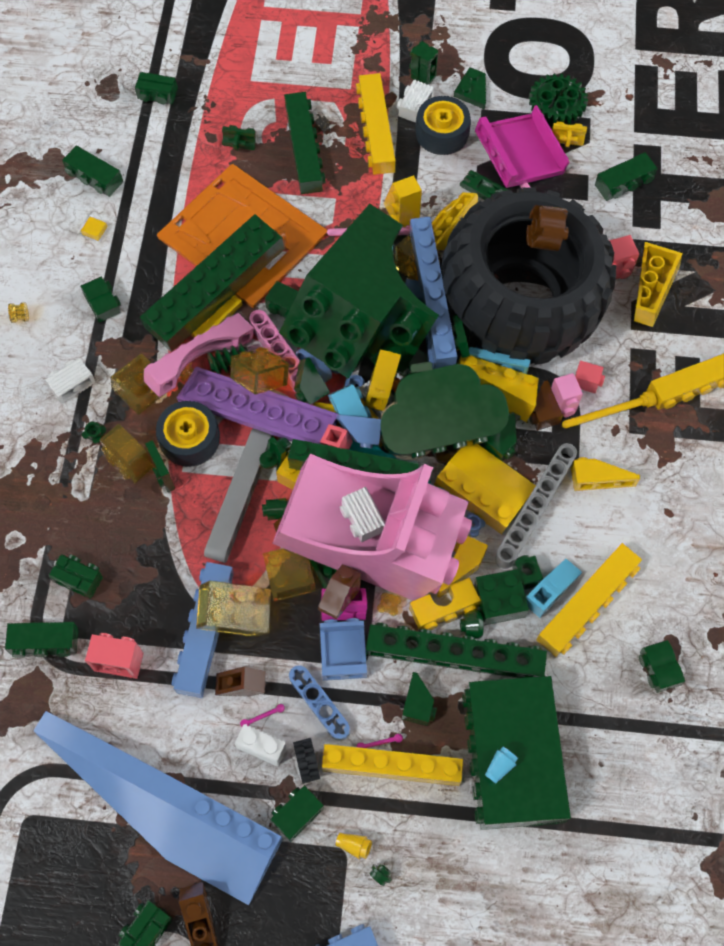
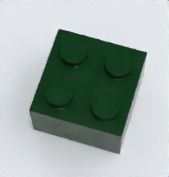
[474,569,529,626]

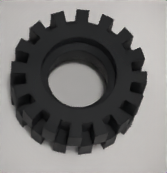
[293,738,320,784]

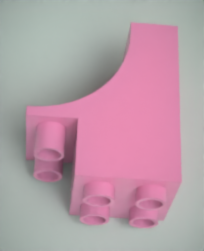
[272,454,472,601]

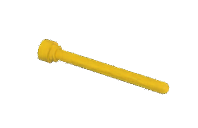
[562,390,657,428]

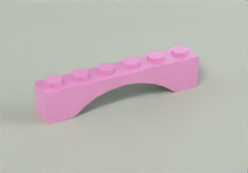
[144,313,254,397]

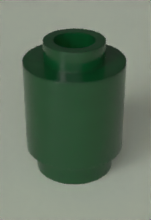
[262,498,289,521]

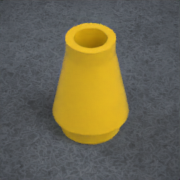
[335,832,372,860]

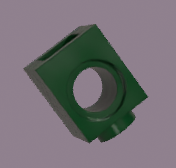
[512,555,543,590]

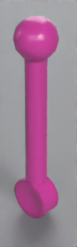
[240,704,285,727]
[356,734,403,748]

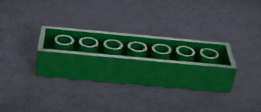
[140,214,285,352]

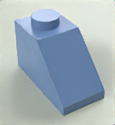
[336,414,381,448]

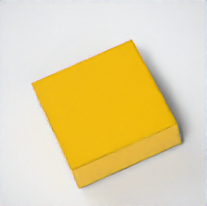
[81,216,108,241]

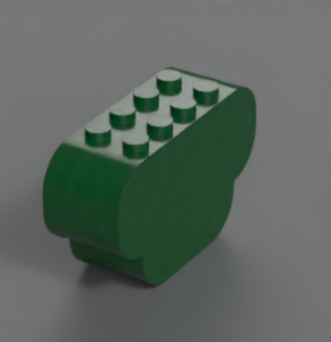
[380,364,509,459]

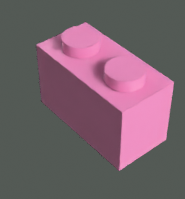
[551,373,583,417]

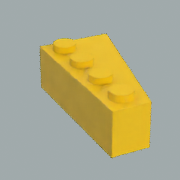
[634,242,683,327]
[457,355,539,422]

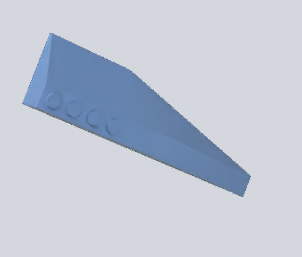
[34,711,283,905]

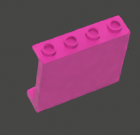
[475,105,570,188]

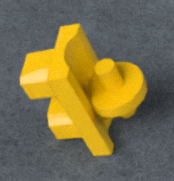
[552,121,587,147]

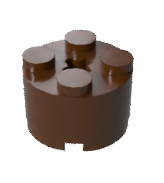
[527,205,569,251]

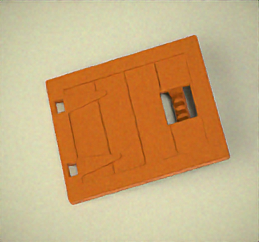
[157,164,327,308]

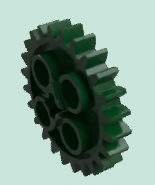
[529,73,588,124]

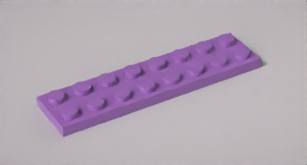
[177,367,338,444]

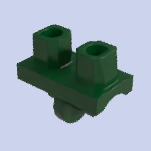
[222,125,256,151]
[259,437,291,472]

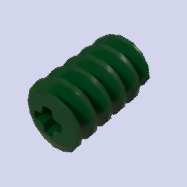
[207,343,252,375]

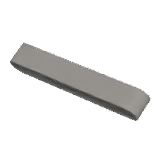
[204,428,274,563]
[495,443,577,569]

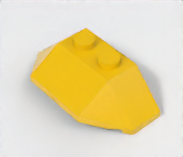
[432,192,478,250]

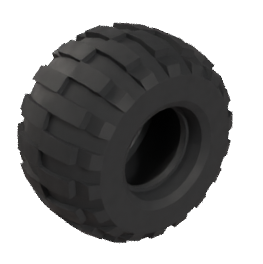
[440,187,616,365]

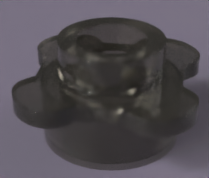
[315,114,331,133]

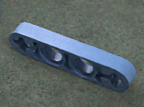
[289,665,350,741]

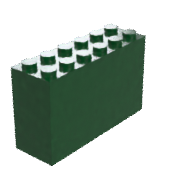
[462,676,571,830]

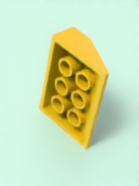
[434,442,536,535]

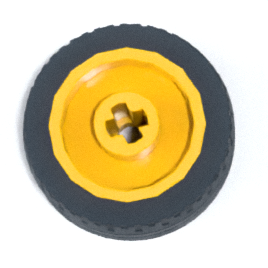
[415,96,471,155]
[156,401,220,467]

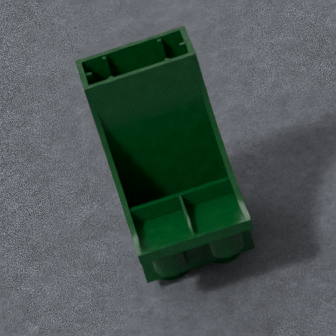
[279,203,439,379]

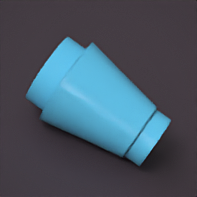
[485,747,518,783]

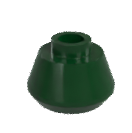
[460,609,484,640]

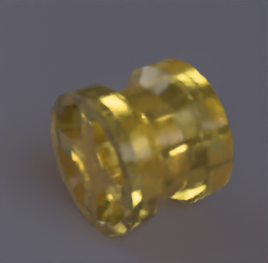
[8,302,29,323]

